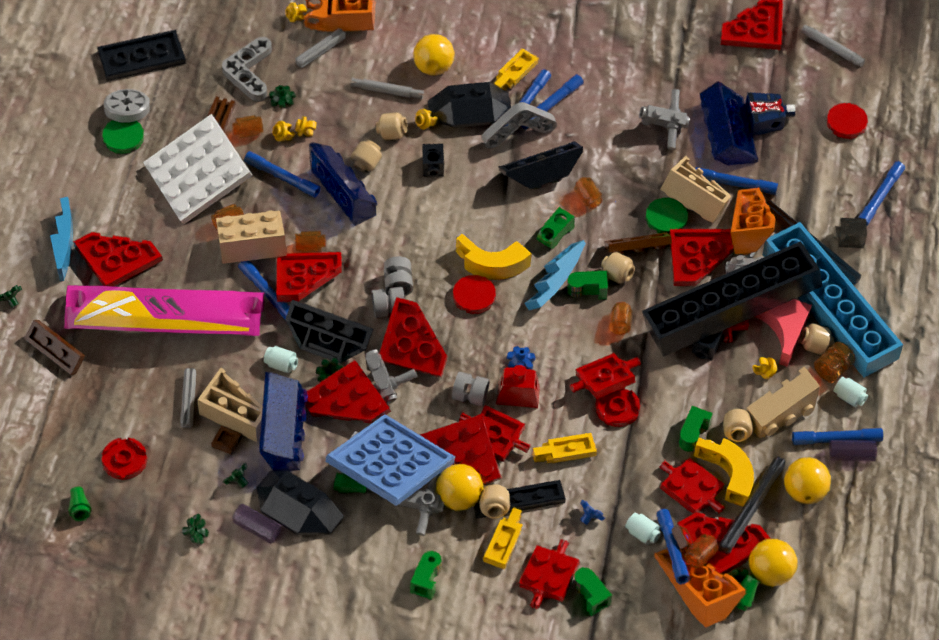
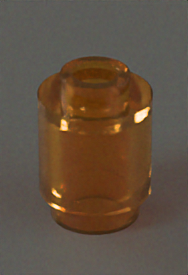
[232,115,263,139]
[574,177,603,209]
[211,204,244,231]
[295,231,326,253]
[609,302,633,335]
[684,534,718,568]

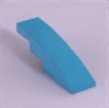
[50,197,73,282]
[524,240,586,310]

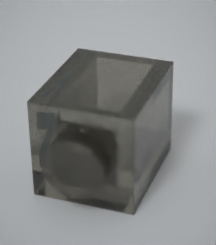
[834,218,867,248]

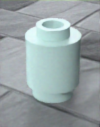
[264,346,298,373]
[833,377,868,407]
[625,513,661,545]

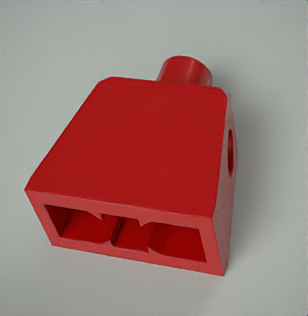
[496,365,540,408]

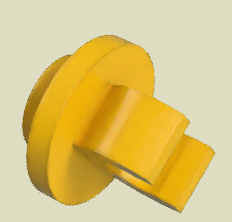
[285,2,307,23]
[415,109,438,130]
[295,116,316,137]
[273,121,295,142]
[752,357,777,379]

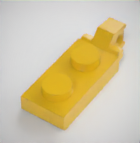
[494,49,539,91]
[532,433,597,463]
[483,508,523,570]

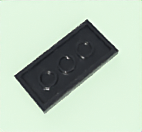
[97,29,186,81]

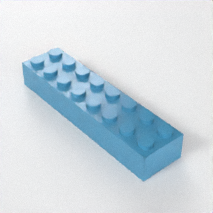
[762,222,903,378]

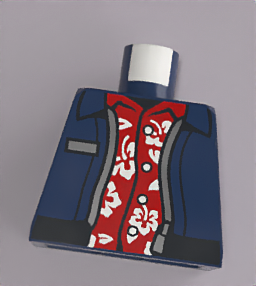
[745,92,795,136]

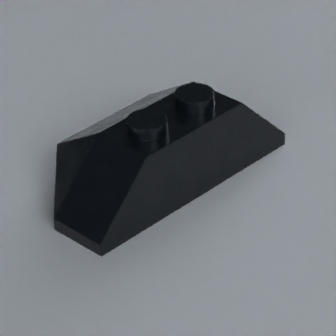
[428,82,511,128]
[499,141,584,189]
[285,300,374,363]
[256,470,344,535]

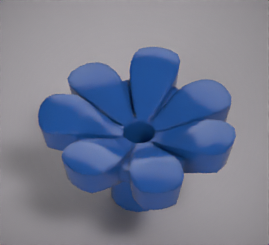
[507,346,536,369]
[580,500,605,525]

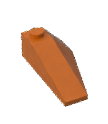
[731,188,776,255]
[654,548,746,628]

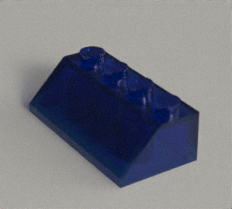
[699,81,758,165]
[309,142,377,226]
[259,372,308,471]

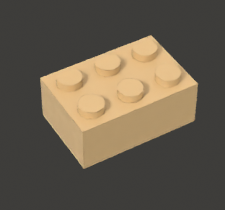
[216,210,287,264]

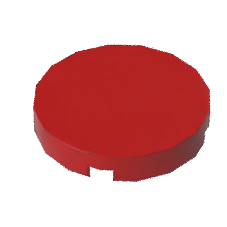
[826,103,868,139]
[453,275,496,314]
[596,388,640,427]
[102,437,147,480]

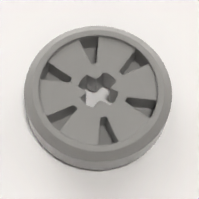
[104,89,150,122]

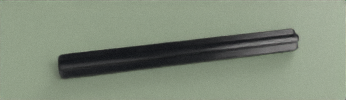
[766,200,861,285]
[718,456,786,554]

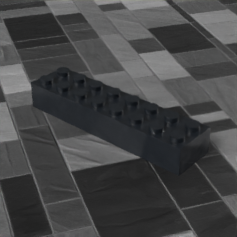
[642,241,823,357]

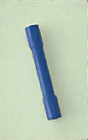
[504,69,551,127]
[521,74,584,129]
[244,151,321,198]
[857,161,905,227]
[695,167,778,196]
[238,261,290,320]
[792,428,883,445]
[656,509,690,584]

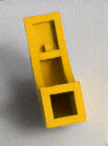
[456,234,532,280]
[694,438,754,507]

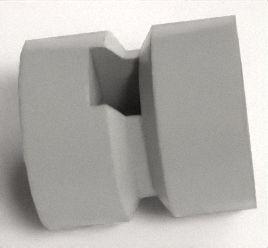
[383,256,413,296]
[372,287,405,318]
[452,371,490,407]

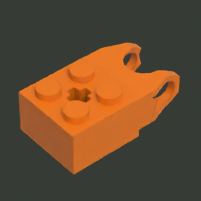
[304,0,376,32]

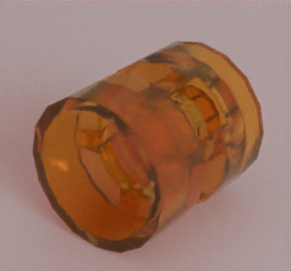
[813,342,855,383]

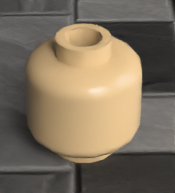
[376,112,408,140]
[351,140,382,172]
[601,252,635,284]
[800,324,834,355]
[723,409,753,442]
[480,484,510,519]

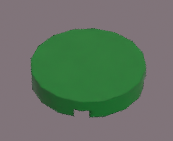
[102,120,144,154]
[646,197,688,234]

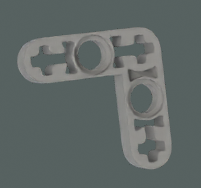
[222,37,272,102]
[482,102,557,148]

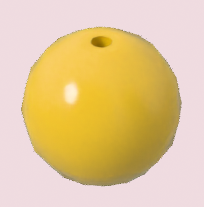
[413,34,455,76]
[784,457,831,504]
[436,464,483,511]
[749,539,798,587]

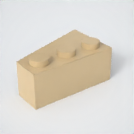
[660,156,731,223]
[198,367,269,442]
[746,367,820,439]

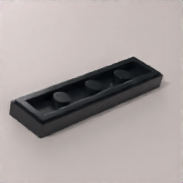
[473,480,566,519]

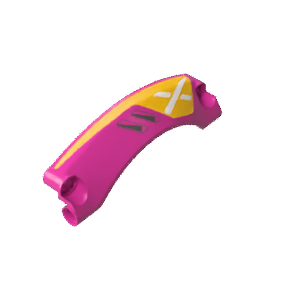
[64,285,265,336]

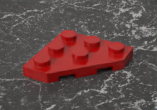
[720,0,783,50]
[669,229,734,286]
[73,232,163,287]
[277,252,342,302]
[379,297,448,378]
[299,360,391,424]
[420,414,502,485]
[677,512,771,575]

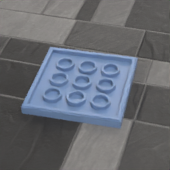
[326,414,455,506]

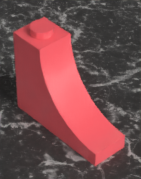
[754,299,812,367]

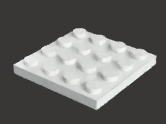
[143,114,253,225]

